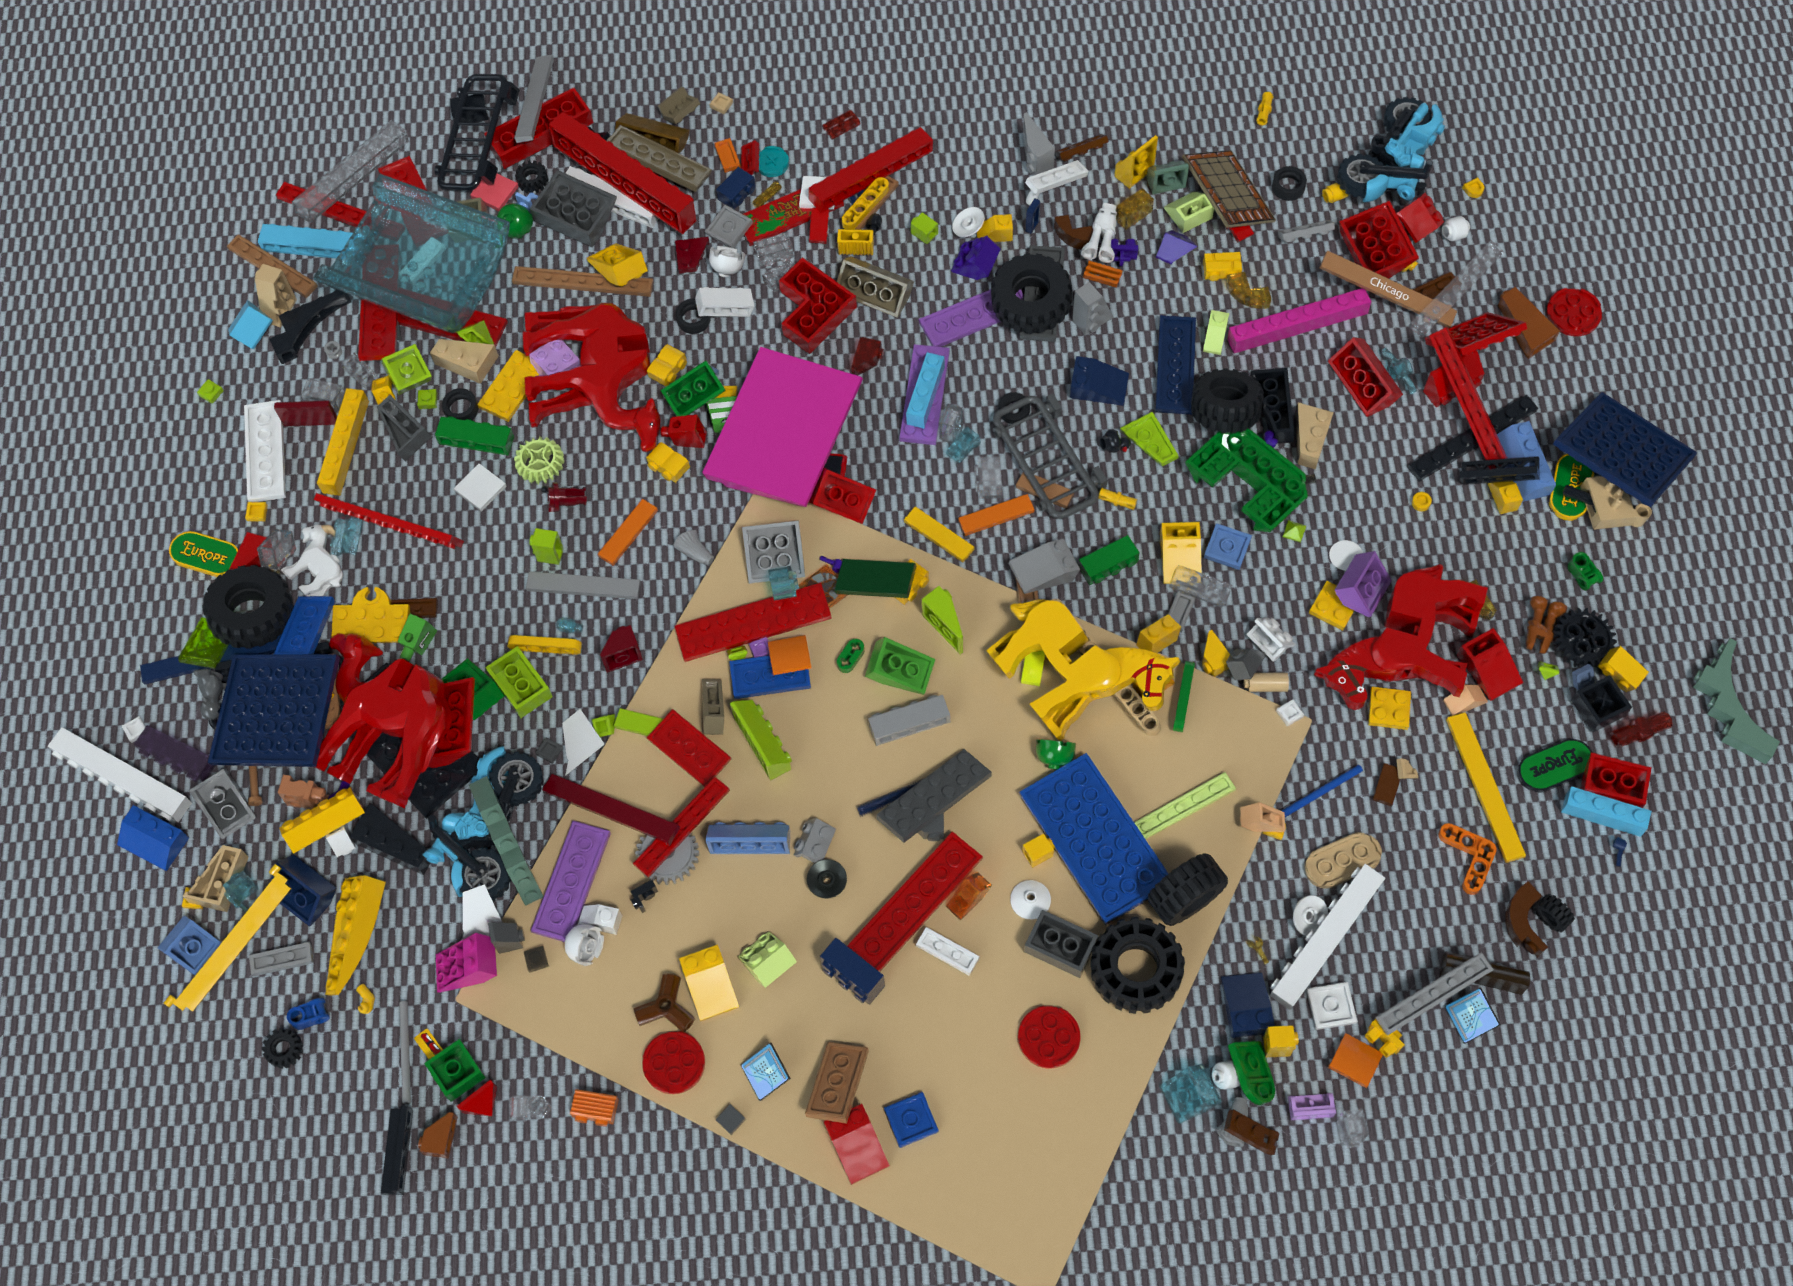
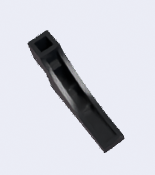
[269,287,351,364]

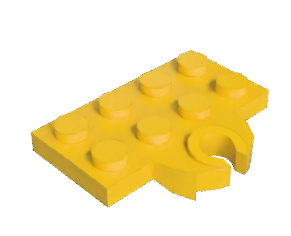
[331,587,410,643]

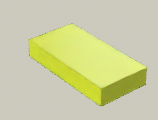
[1021,651,1045,686]

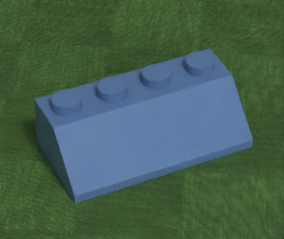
[1497,421,1556,502]
[706,822,791,854]

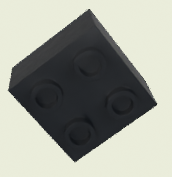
[1571,675,1632,732]

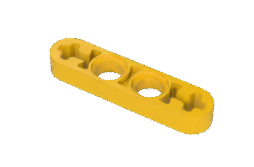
[842,177,889,229]
[507,635,582,655]

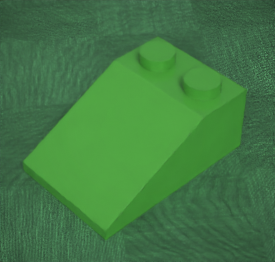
[865,637,935,695]

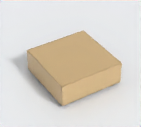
[709,92,733,114]

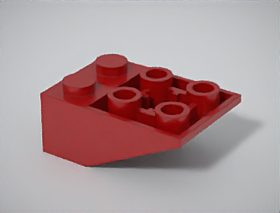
[1457,628,1523,701]

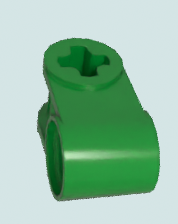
[1568,552,1603,591]

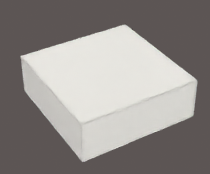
[1276,700,1304,727]
[122,716,149,743]

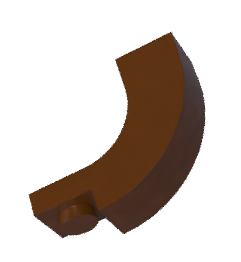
[1505,881,1548,958]

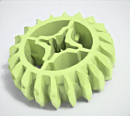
[514,436,564,485]

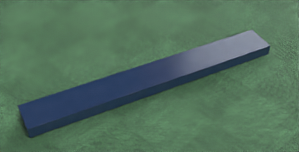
[140,635,282,685]

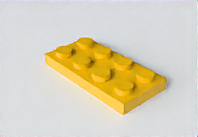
[477,350,539,422]

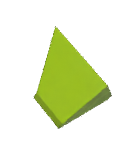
[454,320,494,345]

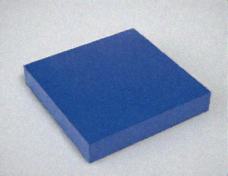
[884,1092,939,1148]

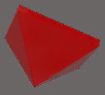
[457,1079,497,1116]

